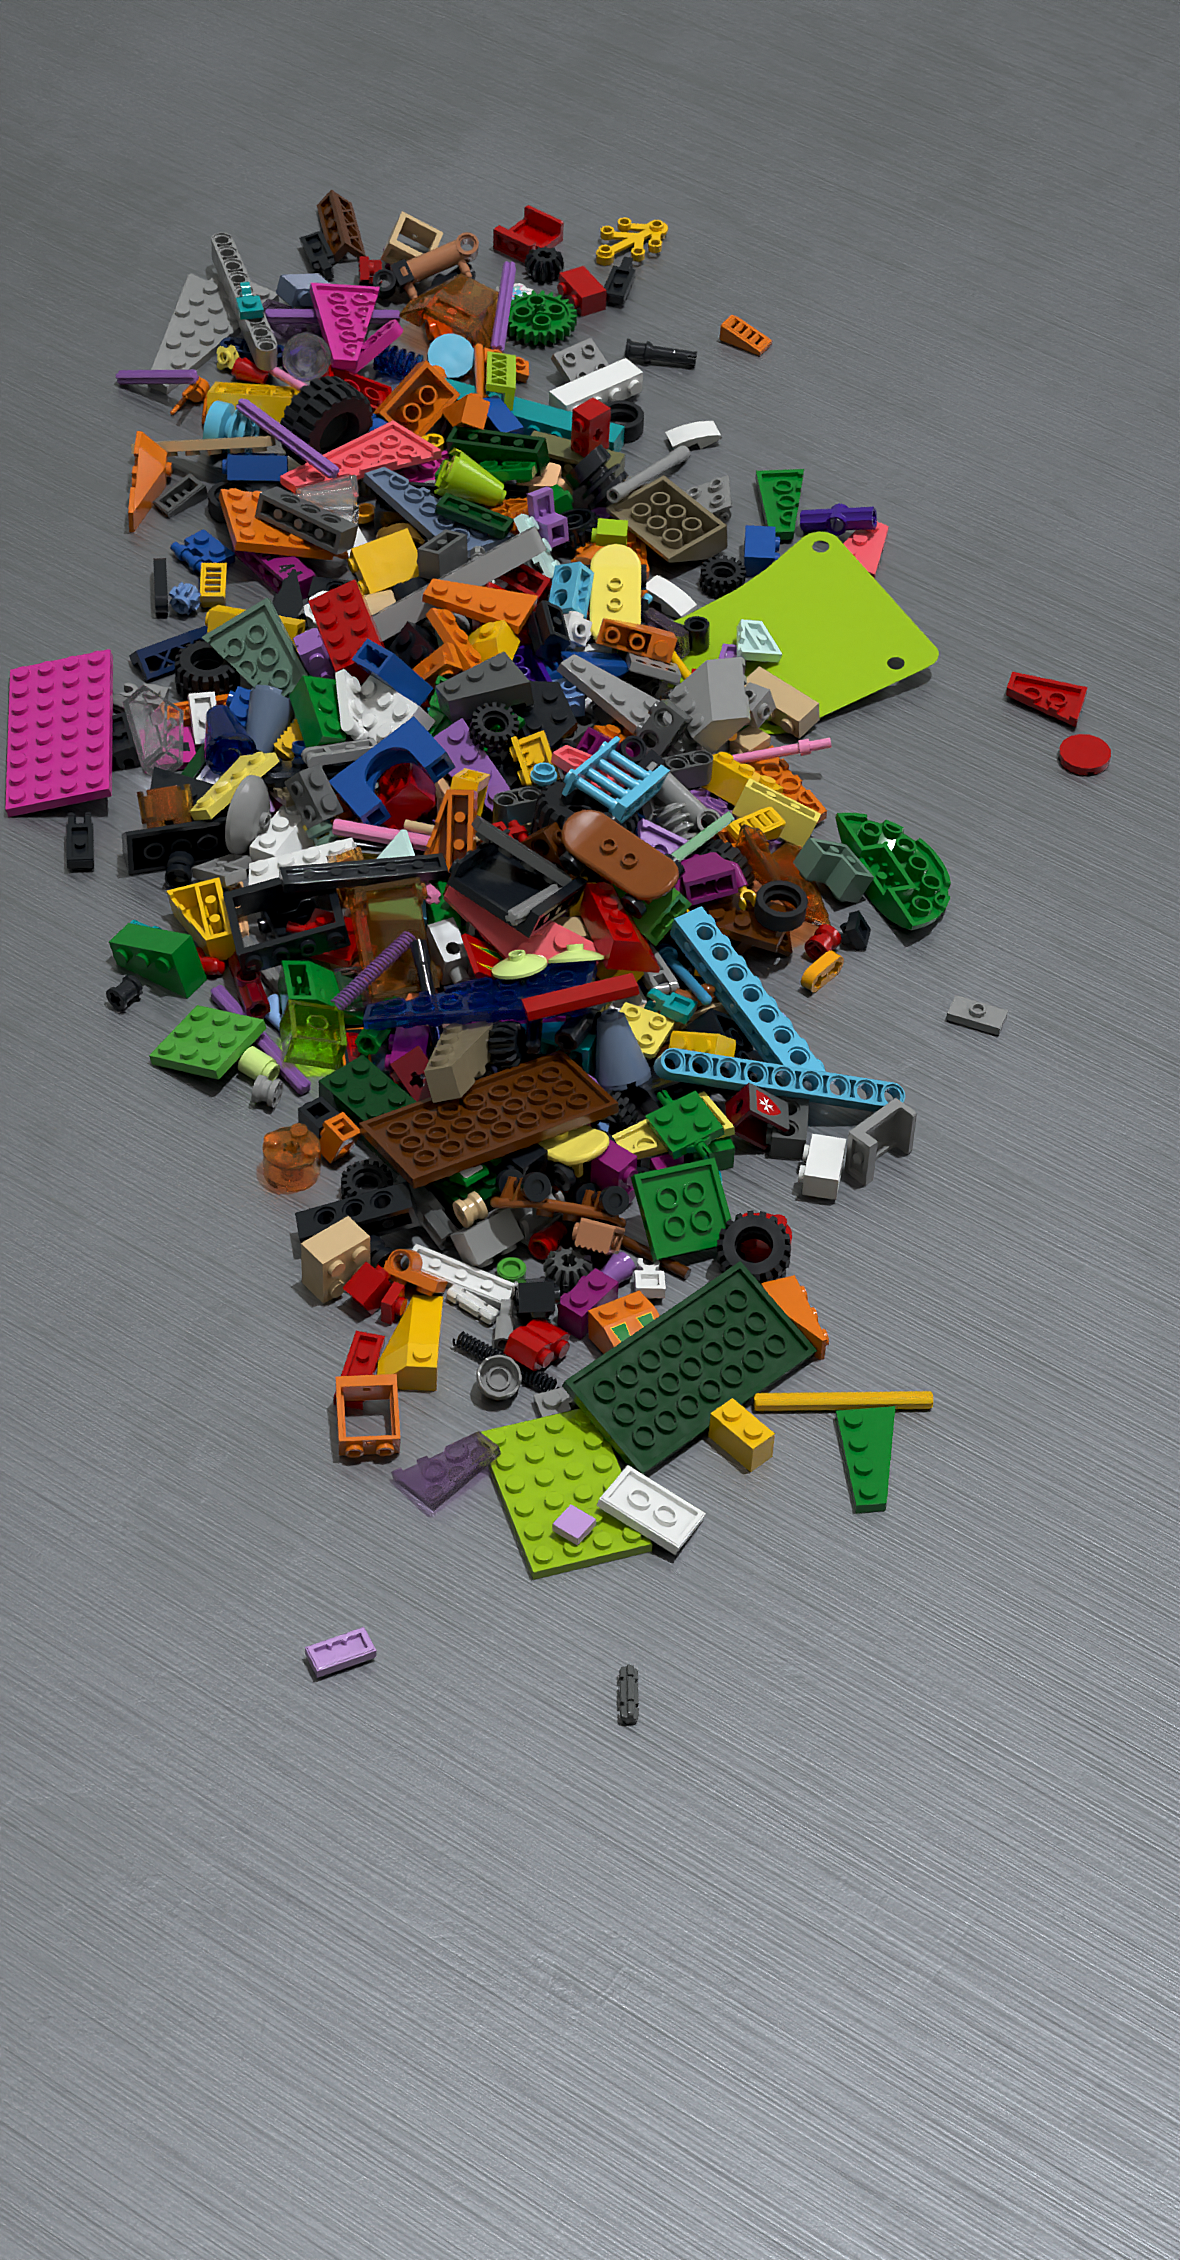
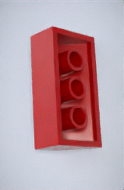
[579,882,660,973]

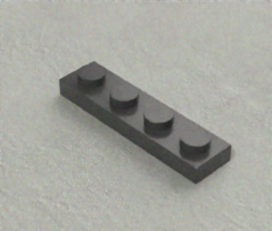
[471,815,572,887]

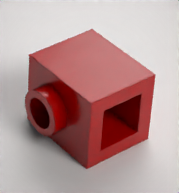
[343,1262,392,1315]

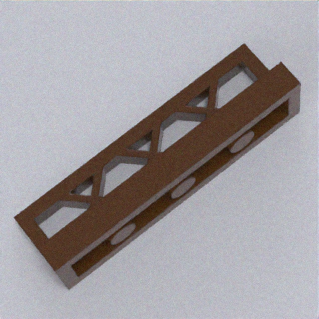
[317,190,366,263]

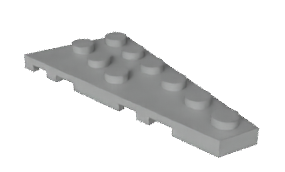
[556,654,699,757]

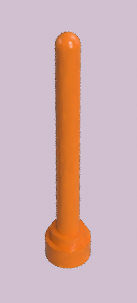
[474,343,489,398]

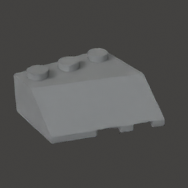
[668,657,751,754]

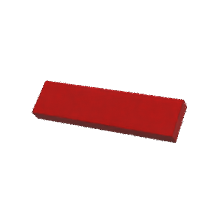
[521,973,640,1021]

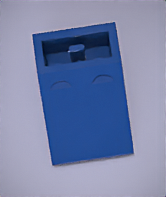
[541,651,630,680]

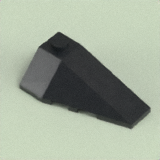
[686,1008,758,1092]

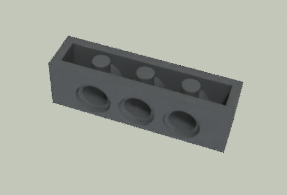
[255,486,358,555]

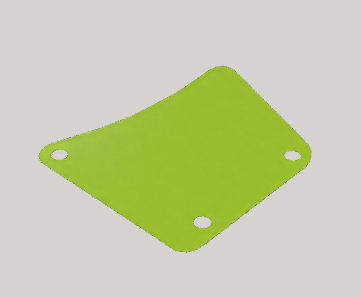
[617,532,939,734]

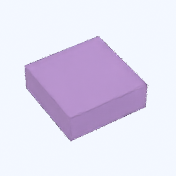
[552,1505,596,1546]

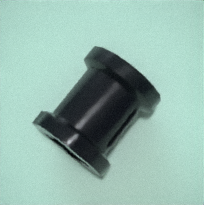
[106,975,143,1010]

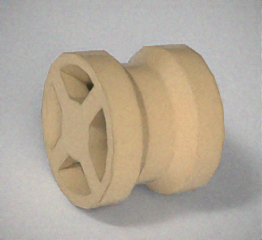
[453,1191,488,1228]

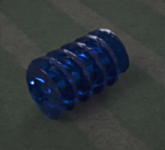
[373,345,424,379]

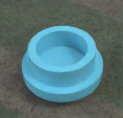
[530,763,557,787]

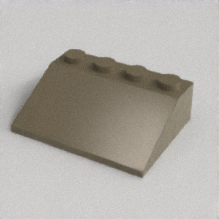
[606,475,727,563]

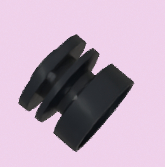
[563,444,629,510]

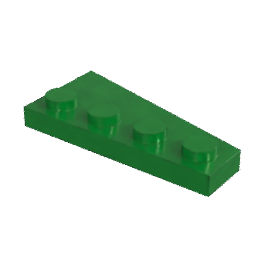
[835,1406,895,1513]

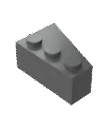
[435,652,534,724]

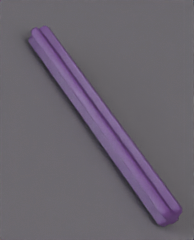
[491,261,516,352]
[264,309,401,324]
[236,398,339,479]
[211,985,311,1095]

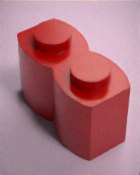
[504,1318,570,1371]

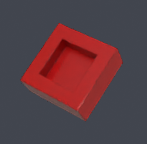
[381,1282,407,1325]

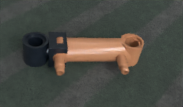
[372,232,479,304]

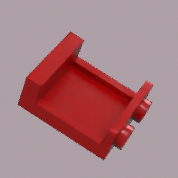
[493,205,564,263]

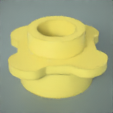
[216,345,239,370]

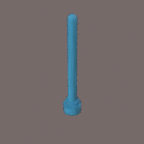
[655,943,712,1005]

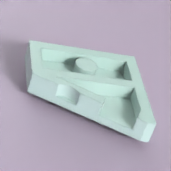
[737,619,783,662]

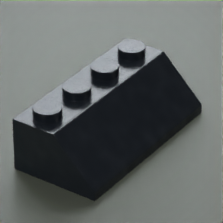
[122,816,231,875]

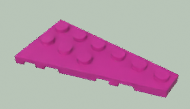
[309,283,380,370]

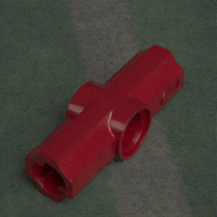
[228,952,270,1019]

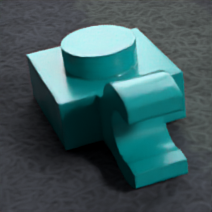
[236,282,264,320]
[644,988,698,1025]

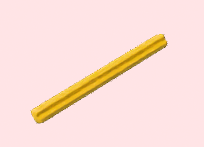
[753,1391,934,1411]

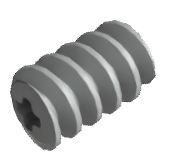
[653,803,697,859]

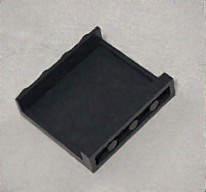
[447,829,588,938]

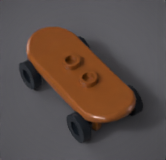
[559,810,685,919]
[490,1169,629,1228]

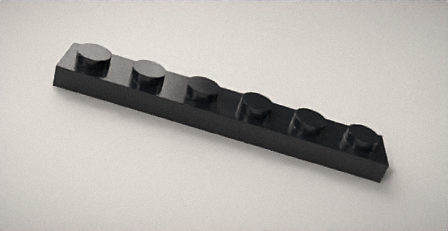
[279,853,448,893]

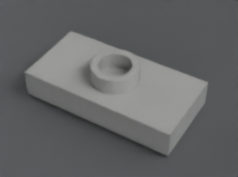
[946,995,1008,1035]

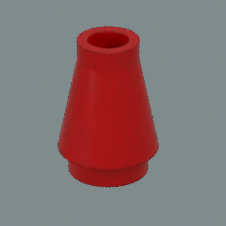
[231,357,269,385]
[528,1221,567,1260]

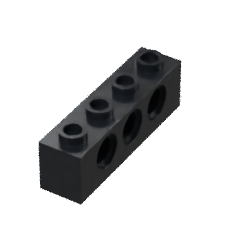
[295,1181,420,1243]

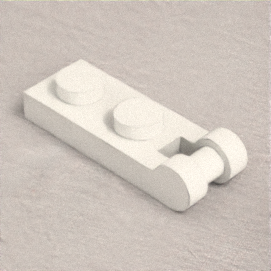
[335,669,368,741]

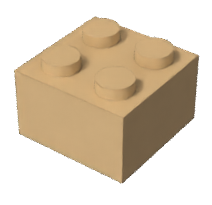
[301,1216,370,1304]

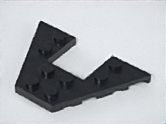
[446,678,578,789]

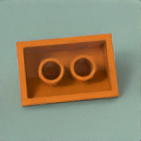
[373,360,460,437]

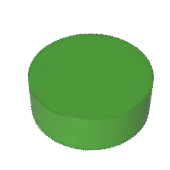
[497,1257,526,1283]

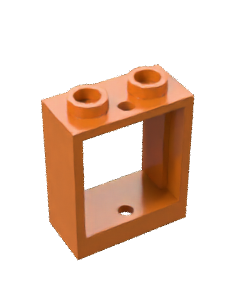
[335,1374,400,1458]

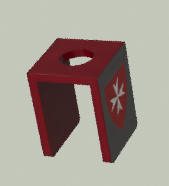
[725,1083,789,1150]

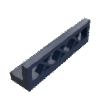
[129,625,208,681]

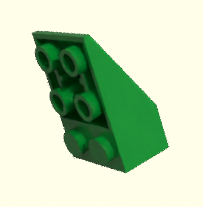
[277,960,367,1025]

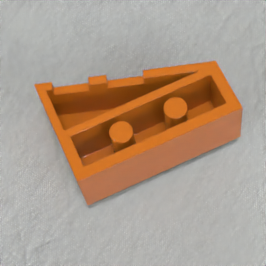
[424,789,478,873]

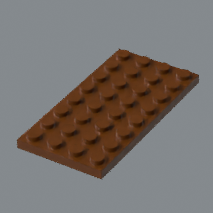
[359,1049,619,1189]

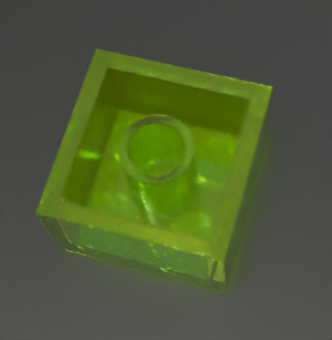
[279,999,347,1070]

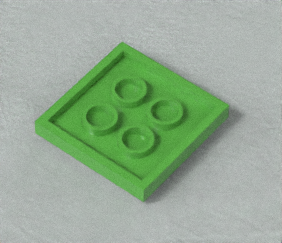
[149,1005,267,1080]

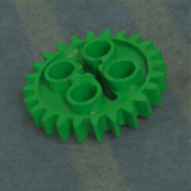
[507,290,577,345]

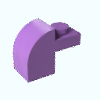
[527,486,569,548]

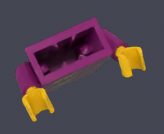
[674,852,756,914]

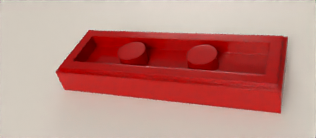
[333,1331,385,1410]

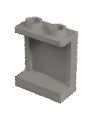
[844,1098,917,1186]

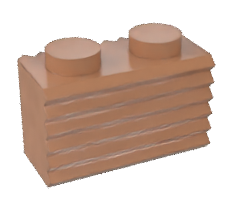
[572,1218,625,1255]

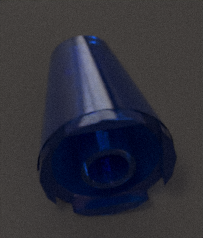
[204,705,257,776]

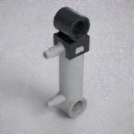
[615,736,721,834]

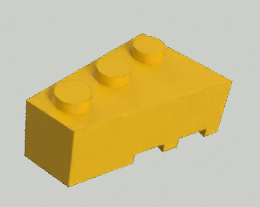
[166,877,236,961]

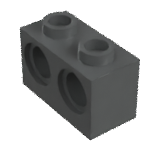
[633,699,693,758]
[765,1096,809,1159]

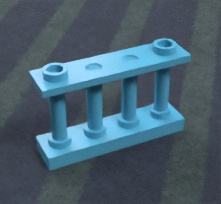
[561,736,670,824]

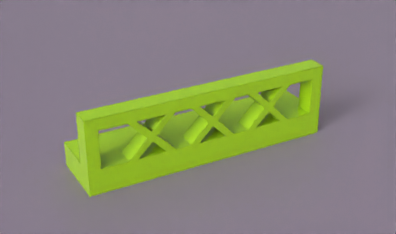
[486,351,516,411]

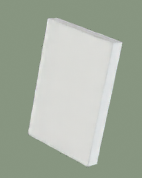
[597,1465,706,1555]

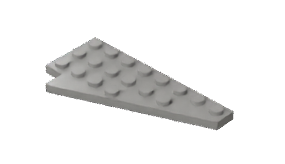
[148,273,279,395]

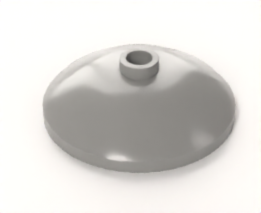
[225,775,271,855]

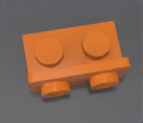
[412,642,463,697]

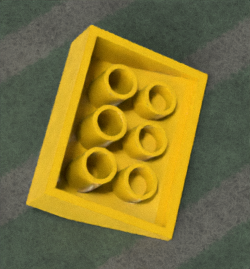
[207,381,300,423]

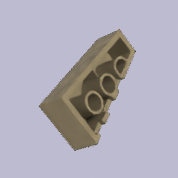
[424,1018,499,1103]

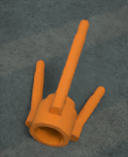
[170,377,210,425]

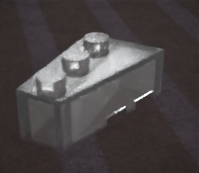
[123,685,184,776]

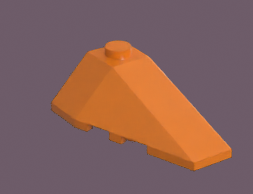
[128,431,172,533]

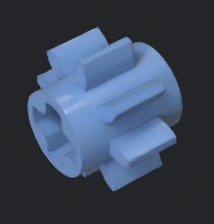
[169,582,201,615]

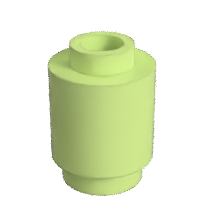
[237,1046,280,1081]

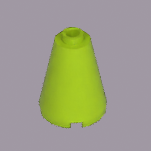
[434,448,506,507]

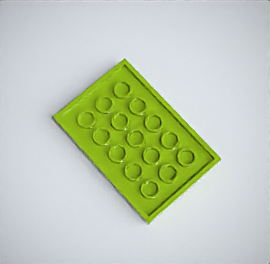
[477,1409,652,1580]

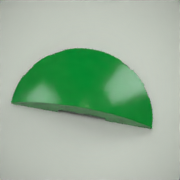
[835,813,951,930]

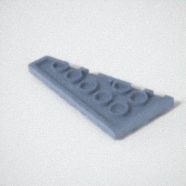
[363,467,515,558]

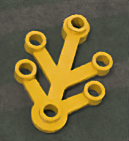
[596,218,668,266]

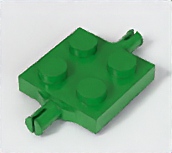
[645,1090,725,1160]

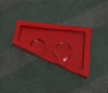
[1006,672,1088,727]

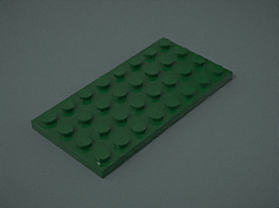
[562,1261,817,1475]

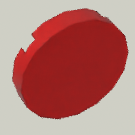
[1059,734,1111,775]

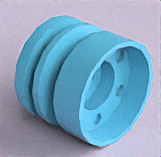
[203,400,260,454]

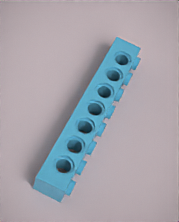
[670,906,826,1091]

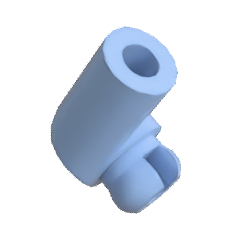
[265,994,290,1032]

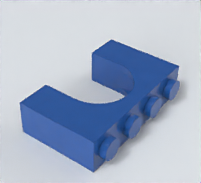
[329,716,456,826]

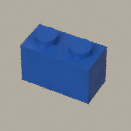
[744,525,780,577]

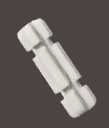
[447,1284,499,1325]

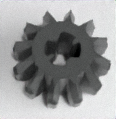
[543,1245,594,1293]

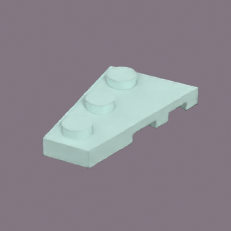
[513,514,561,580]

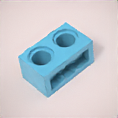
[548,561,594,619]

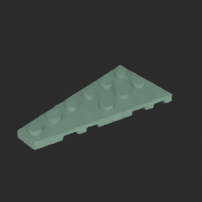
[202,598,310,723]

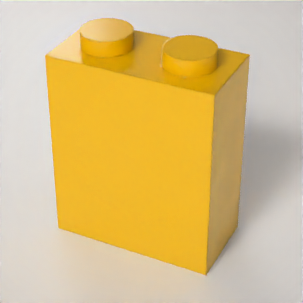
[347,528,419,595]

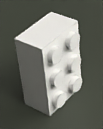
[359,675,435,743]

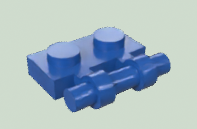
[170,529,235,573]

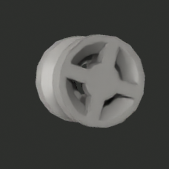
[251,1075,283,1108]

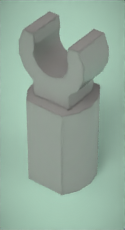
[494,1299,515,1351]

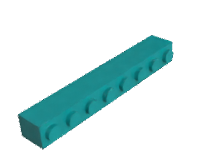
[442,378,624,452]

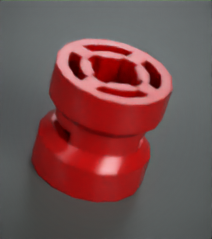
[804,924,841,961]

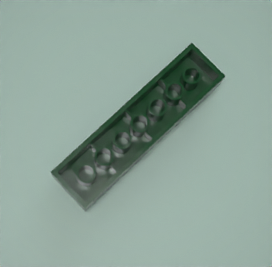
[318,1055,501,1229]

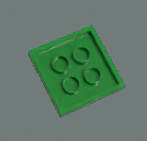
[631,1158,732,1262]

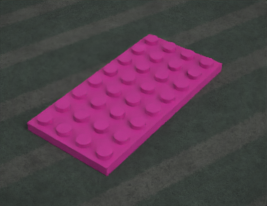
[5,649,113,817]

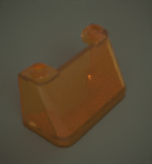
[348,877,442,1001]

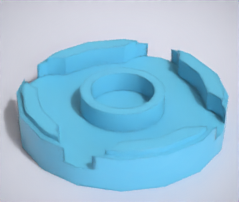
[427,334,475,381]

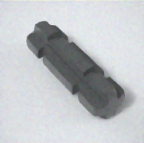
[619,1664,639,1724]

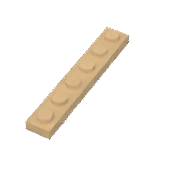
[131,436,276,457]

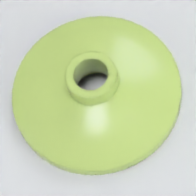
[548,944,604,963]
[492,950,548,980]

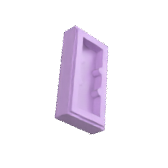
[305,1627,376,1678]

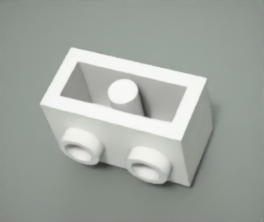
[798,1134,847,1200]

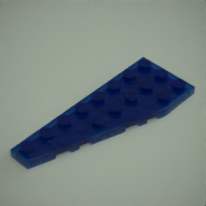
[363,960,597,1030]

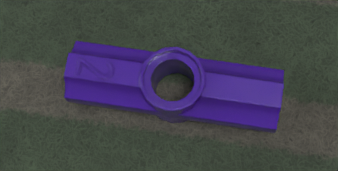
[800,504,877,536]

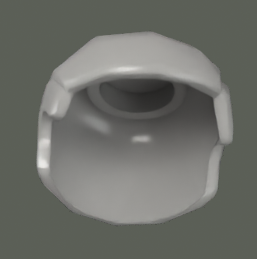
[476,1354,522,1401]

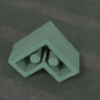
[793,837,874,903]

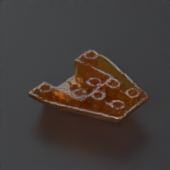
[399,273,499,349]
[735,824,831,927]

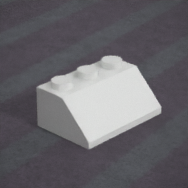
[249,805,315,862]

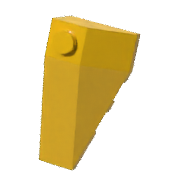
[468,620,520,662]
[377,1295,443,1391]

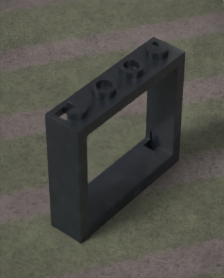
[223,877,351,976]

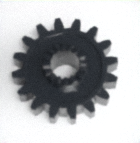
[555,508,600,549]

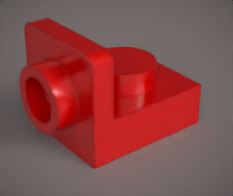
[358,256,382,284]

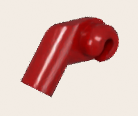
[196,947,226,976]

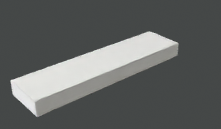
[402,1244,515,1309]

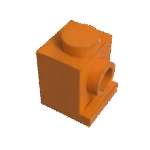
[315,1112,361,1164]

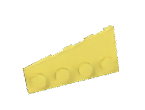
[189,751,280,820]
[612,1092,735,1160]

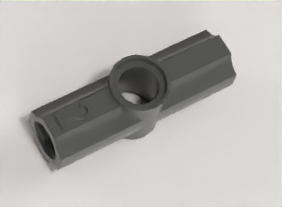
[393,1175,458,1250]

